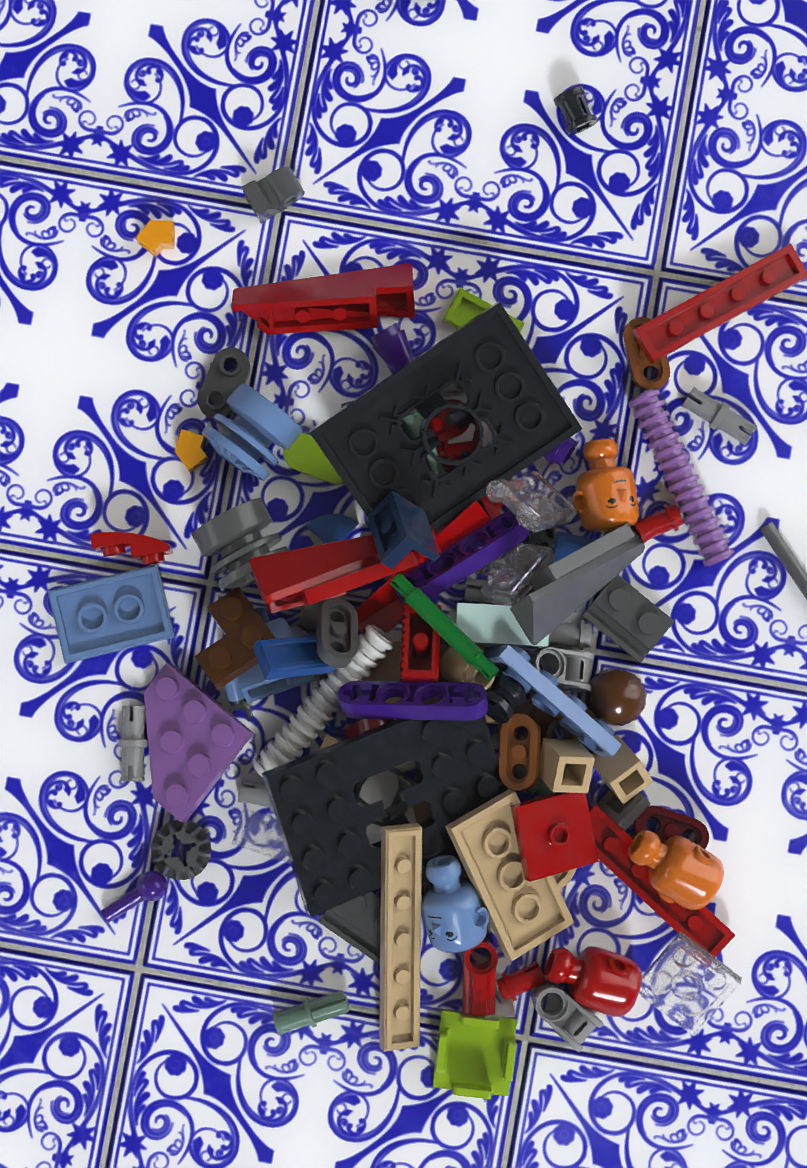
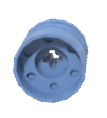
[201,382,303,481]

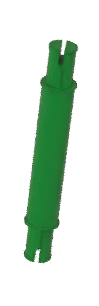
[390,573,500,681]

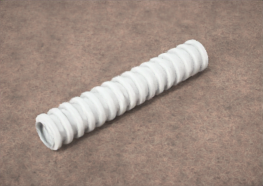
[252,624,394,777]

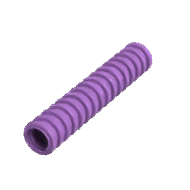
[628,389,735,566]

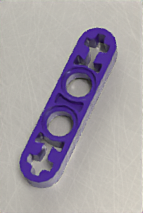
[394,511,529,606]
[338,681,488,721]

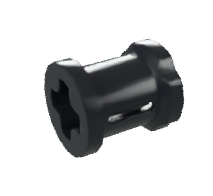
[553,86,598,135]

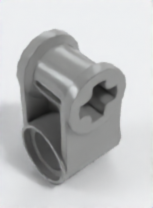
[527,647,594,693]
[531,981,604,1052]

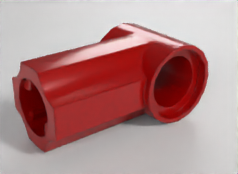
[462,937,498,1016]

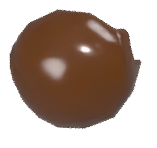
[585,668,647,726]

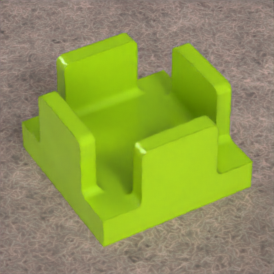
[433,1009,517,1099]

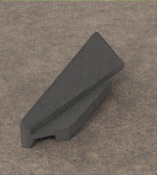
[510,523,645,645]

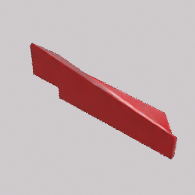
[356,501,491,633]

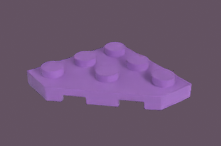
[144,662,254,822]

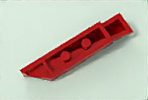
[232,263,415,335]
[249,525,442,605]

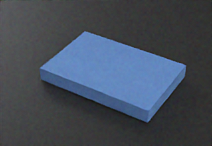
[48,564,175,664]

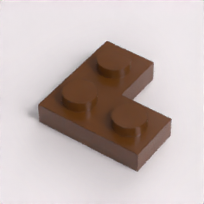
[195,587,276,690]

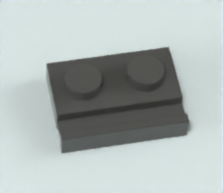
[582,575,675,663]
[319,891,381,965]

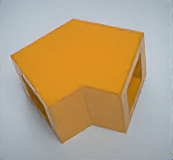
[135,220,175,257]
[174,429,209,473]

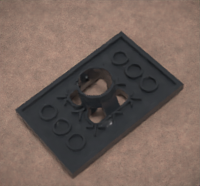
[309,302,583,531]
[262,700,506,917]

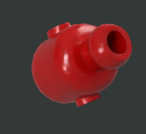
[545,946,642,1017]

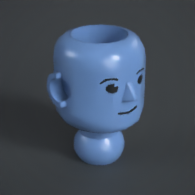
[421,855,489,953]

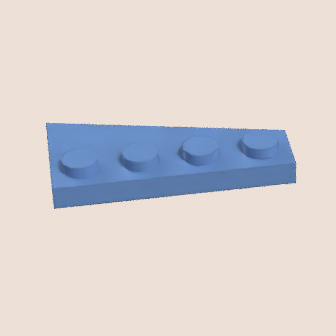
[484,644,622,757]

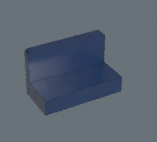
[367,491,440,569]

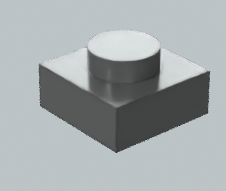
[596,789,651,831]

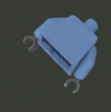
[224,607,328,722]

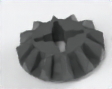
[150,820,211,880]

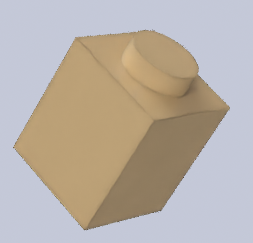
[592,734,653,804]
[539,738,595,793]

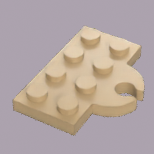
[445,789,577,961]

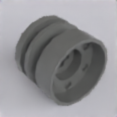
[191,498,289,592]

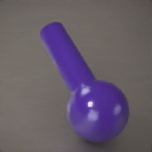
[101,871,168,922]

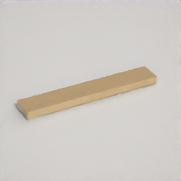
[379,823,422,1052]

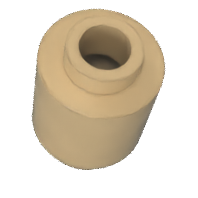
[439,647,495,690]

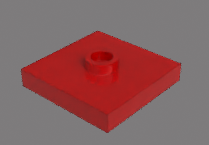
[510,792,599,882]

